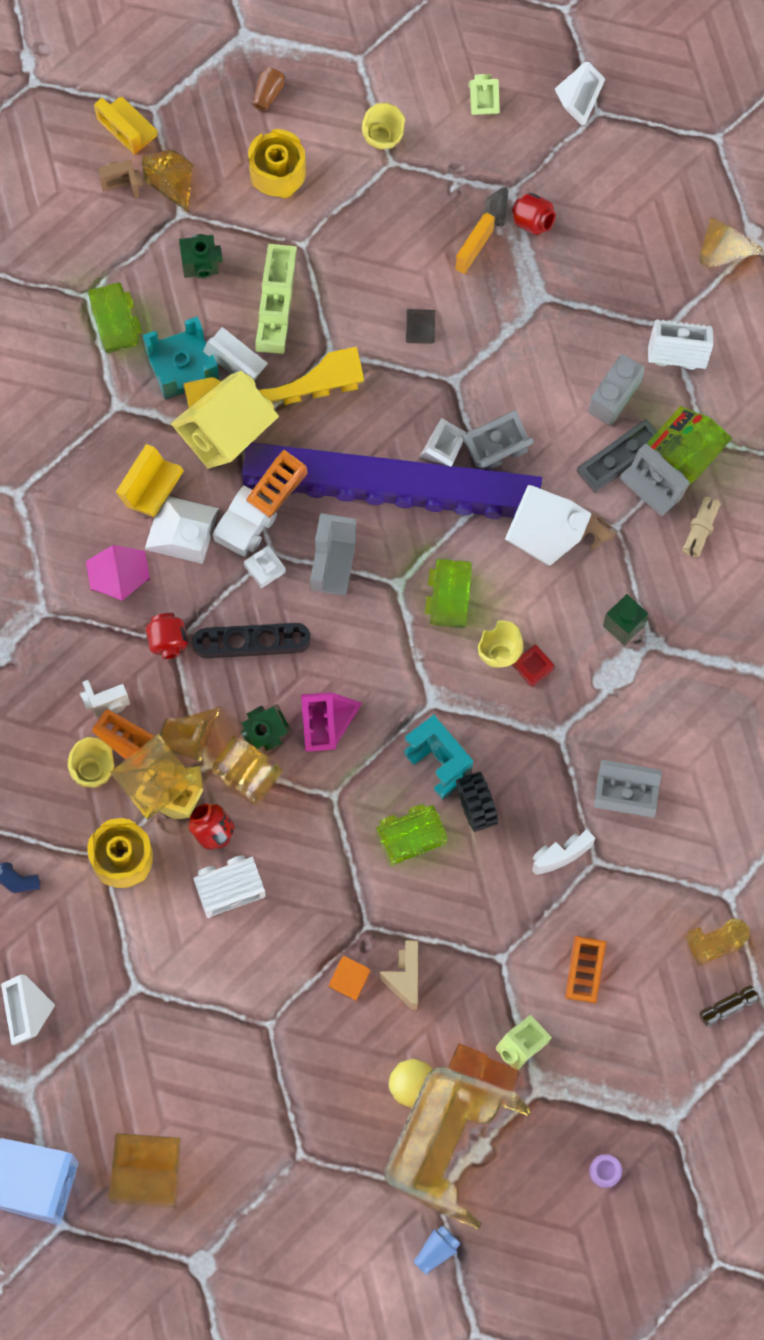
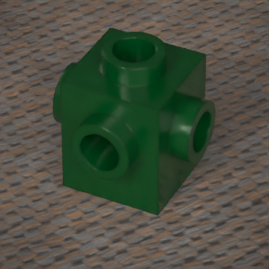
[179,234,223,278]
[241,704,292,752]

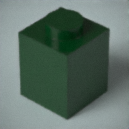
[603,594,649,646]

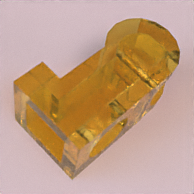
[685,918,750,966]

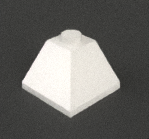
[505,485,592,566]
[145,496,219,564]

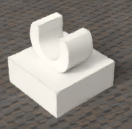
[244,546,286,589]

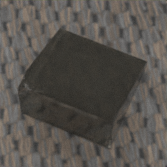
[484,187,509,226]
[406,309,435,344]

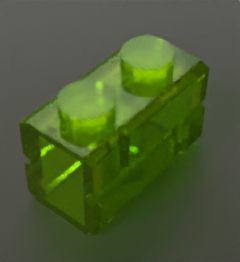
[88,282,142,353]
[425,559,472,628]
[376,804,448,867]

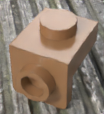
[97,160,143,198]

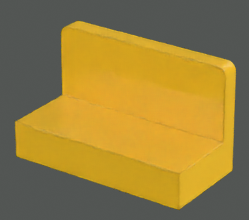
[94,97,158,155]
[116,444,184,517]

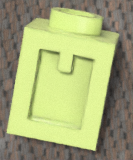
[468,74,500,115]
[496,1015,552,1071]

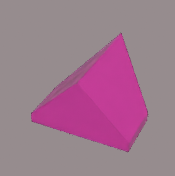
[86,545,150,601]
[301,692,362,752]

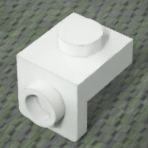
[80,680,130,718]

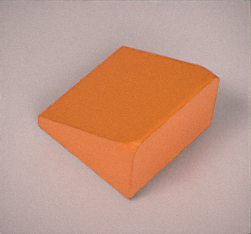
[328,955,371,1001]

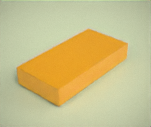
[455,212,495,274]

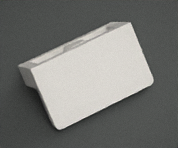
[203,327,268,381]

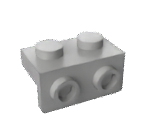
[461,410,534,470]
[620,444,690,516]
[593,760,662,818]

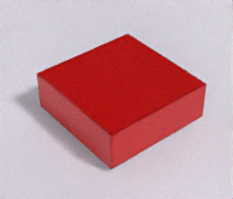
[512,644,555,687]

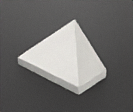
[555,62,605,125]
[419,418,467,466]
[1,975,55,1045]

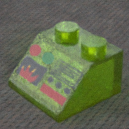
[646,406,732,486]

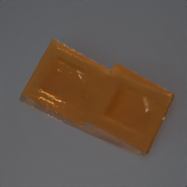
[446,1043,520,1102]

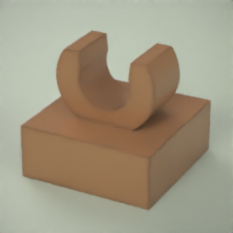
[581,513,618,550]

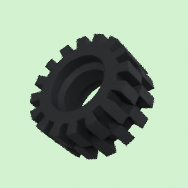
[456,772,498,832]

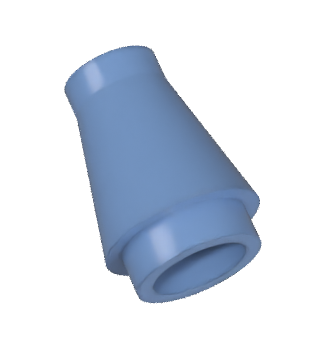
[413,1225,461,1275]

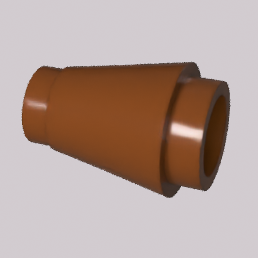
[252,67,285,112]

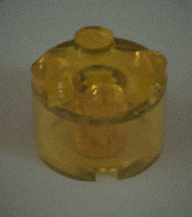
[211,735,283,805]

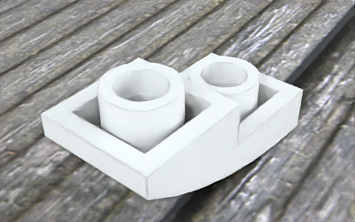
[532,829,595,875]

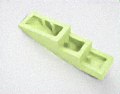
[255,244,297,354]

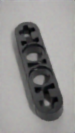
[192,623,311,658]

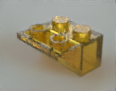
[109,1133,181,1208]

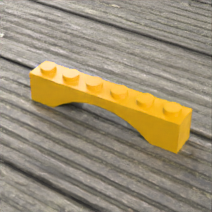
[183,346,364,408]

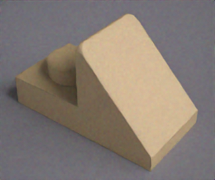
[380,941,418,1010]

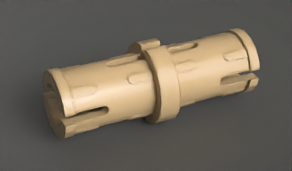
[682,497,721,558]

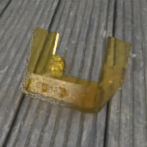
[384,1067,531,1229]

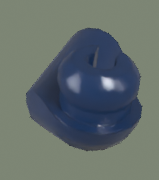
[0,862,40,893]

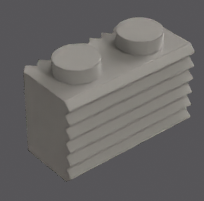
[588,354,645,426]

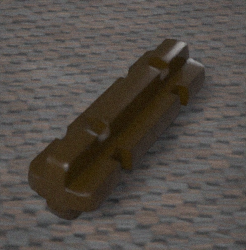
[699,985,759,1027]

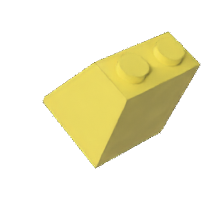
[170,370,279,469]

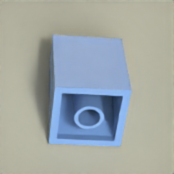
[0,1138,79,1226]

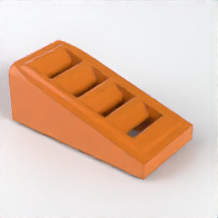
[246,450,307,518]
[92,709,160,770]
[565,935,607,1004]

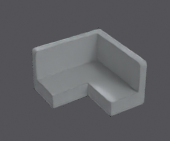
[310,513,356,596]

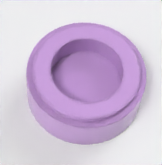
[589,1154,622,1188]

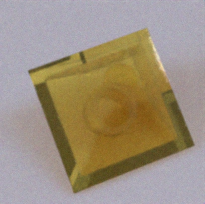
[110,733,196,820]

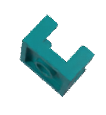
[143,316,220,400]
[404,714,473,800]

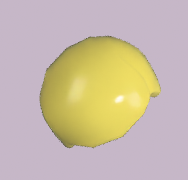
[362,103,405,150]
[478,620,523,668]
[67,737,115,788]
[388,1059,440,1110]

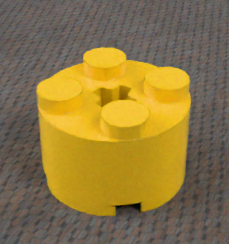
[248,129,306,198]
[87,818,153,888]

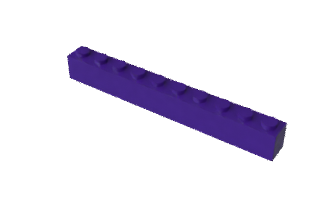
[242,442,542,519]

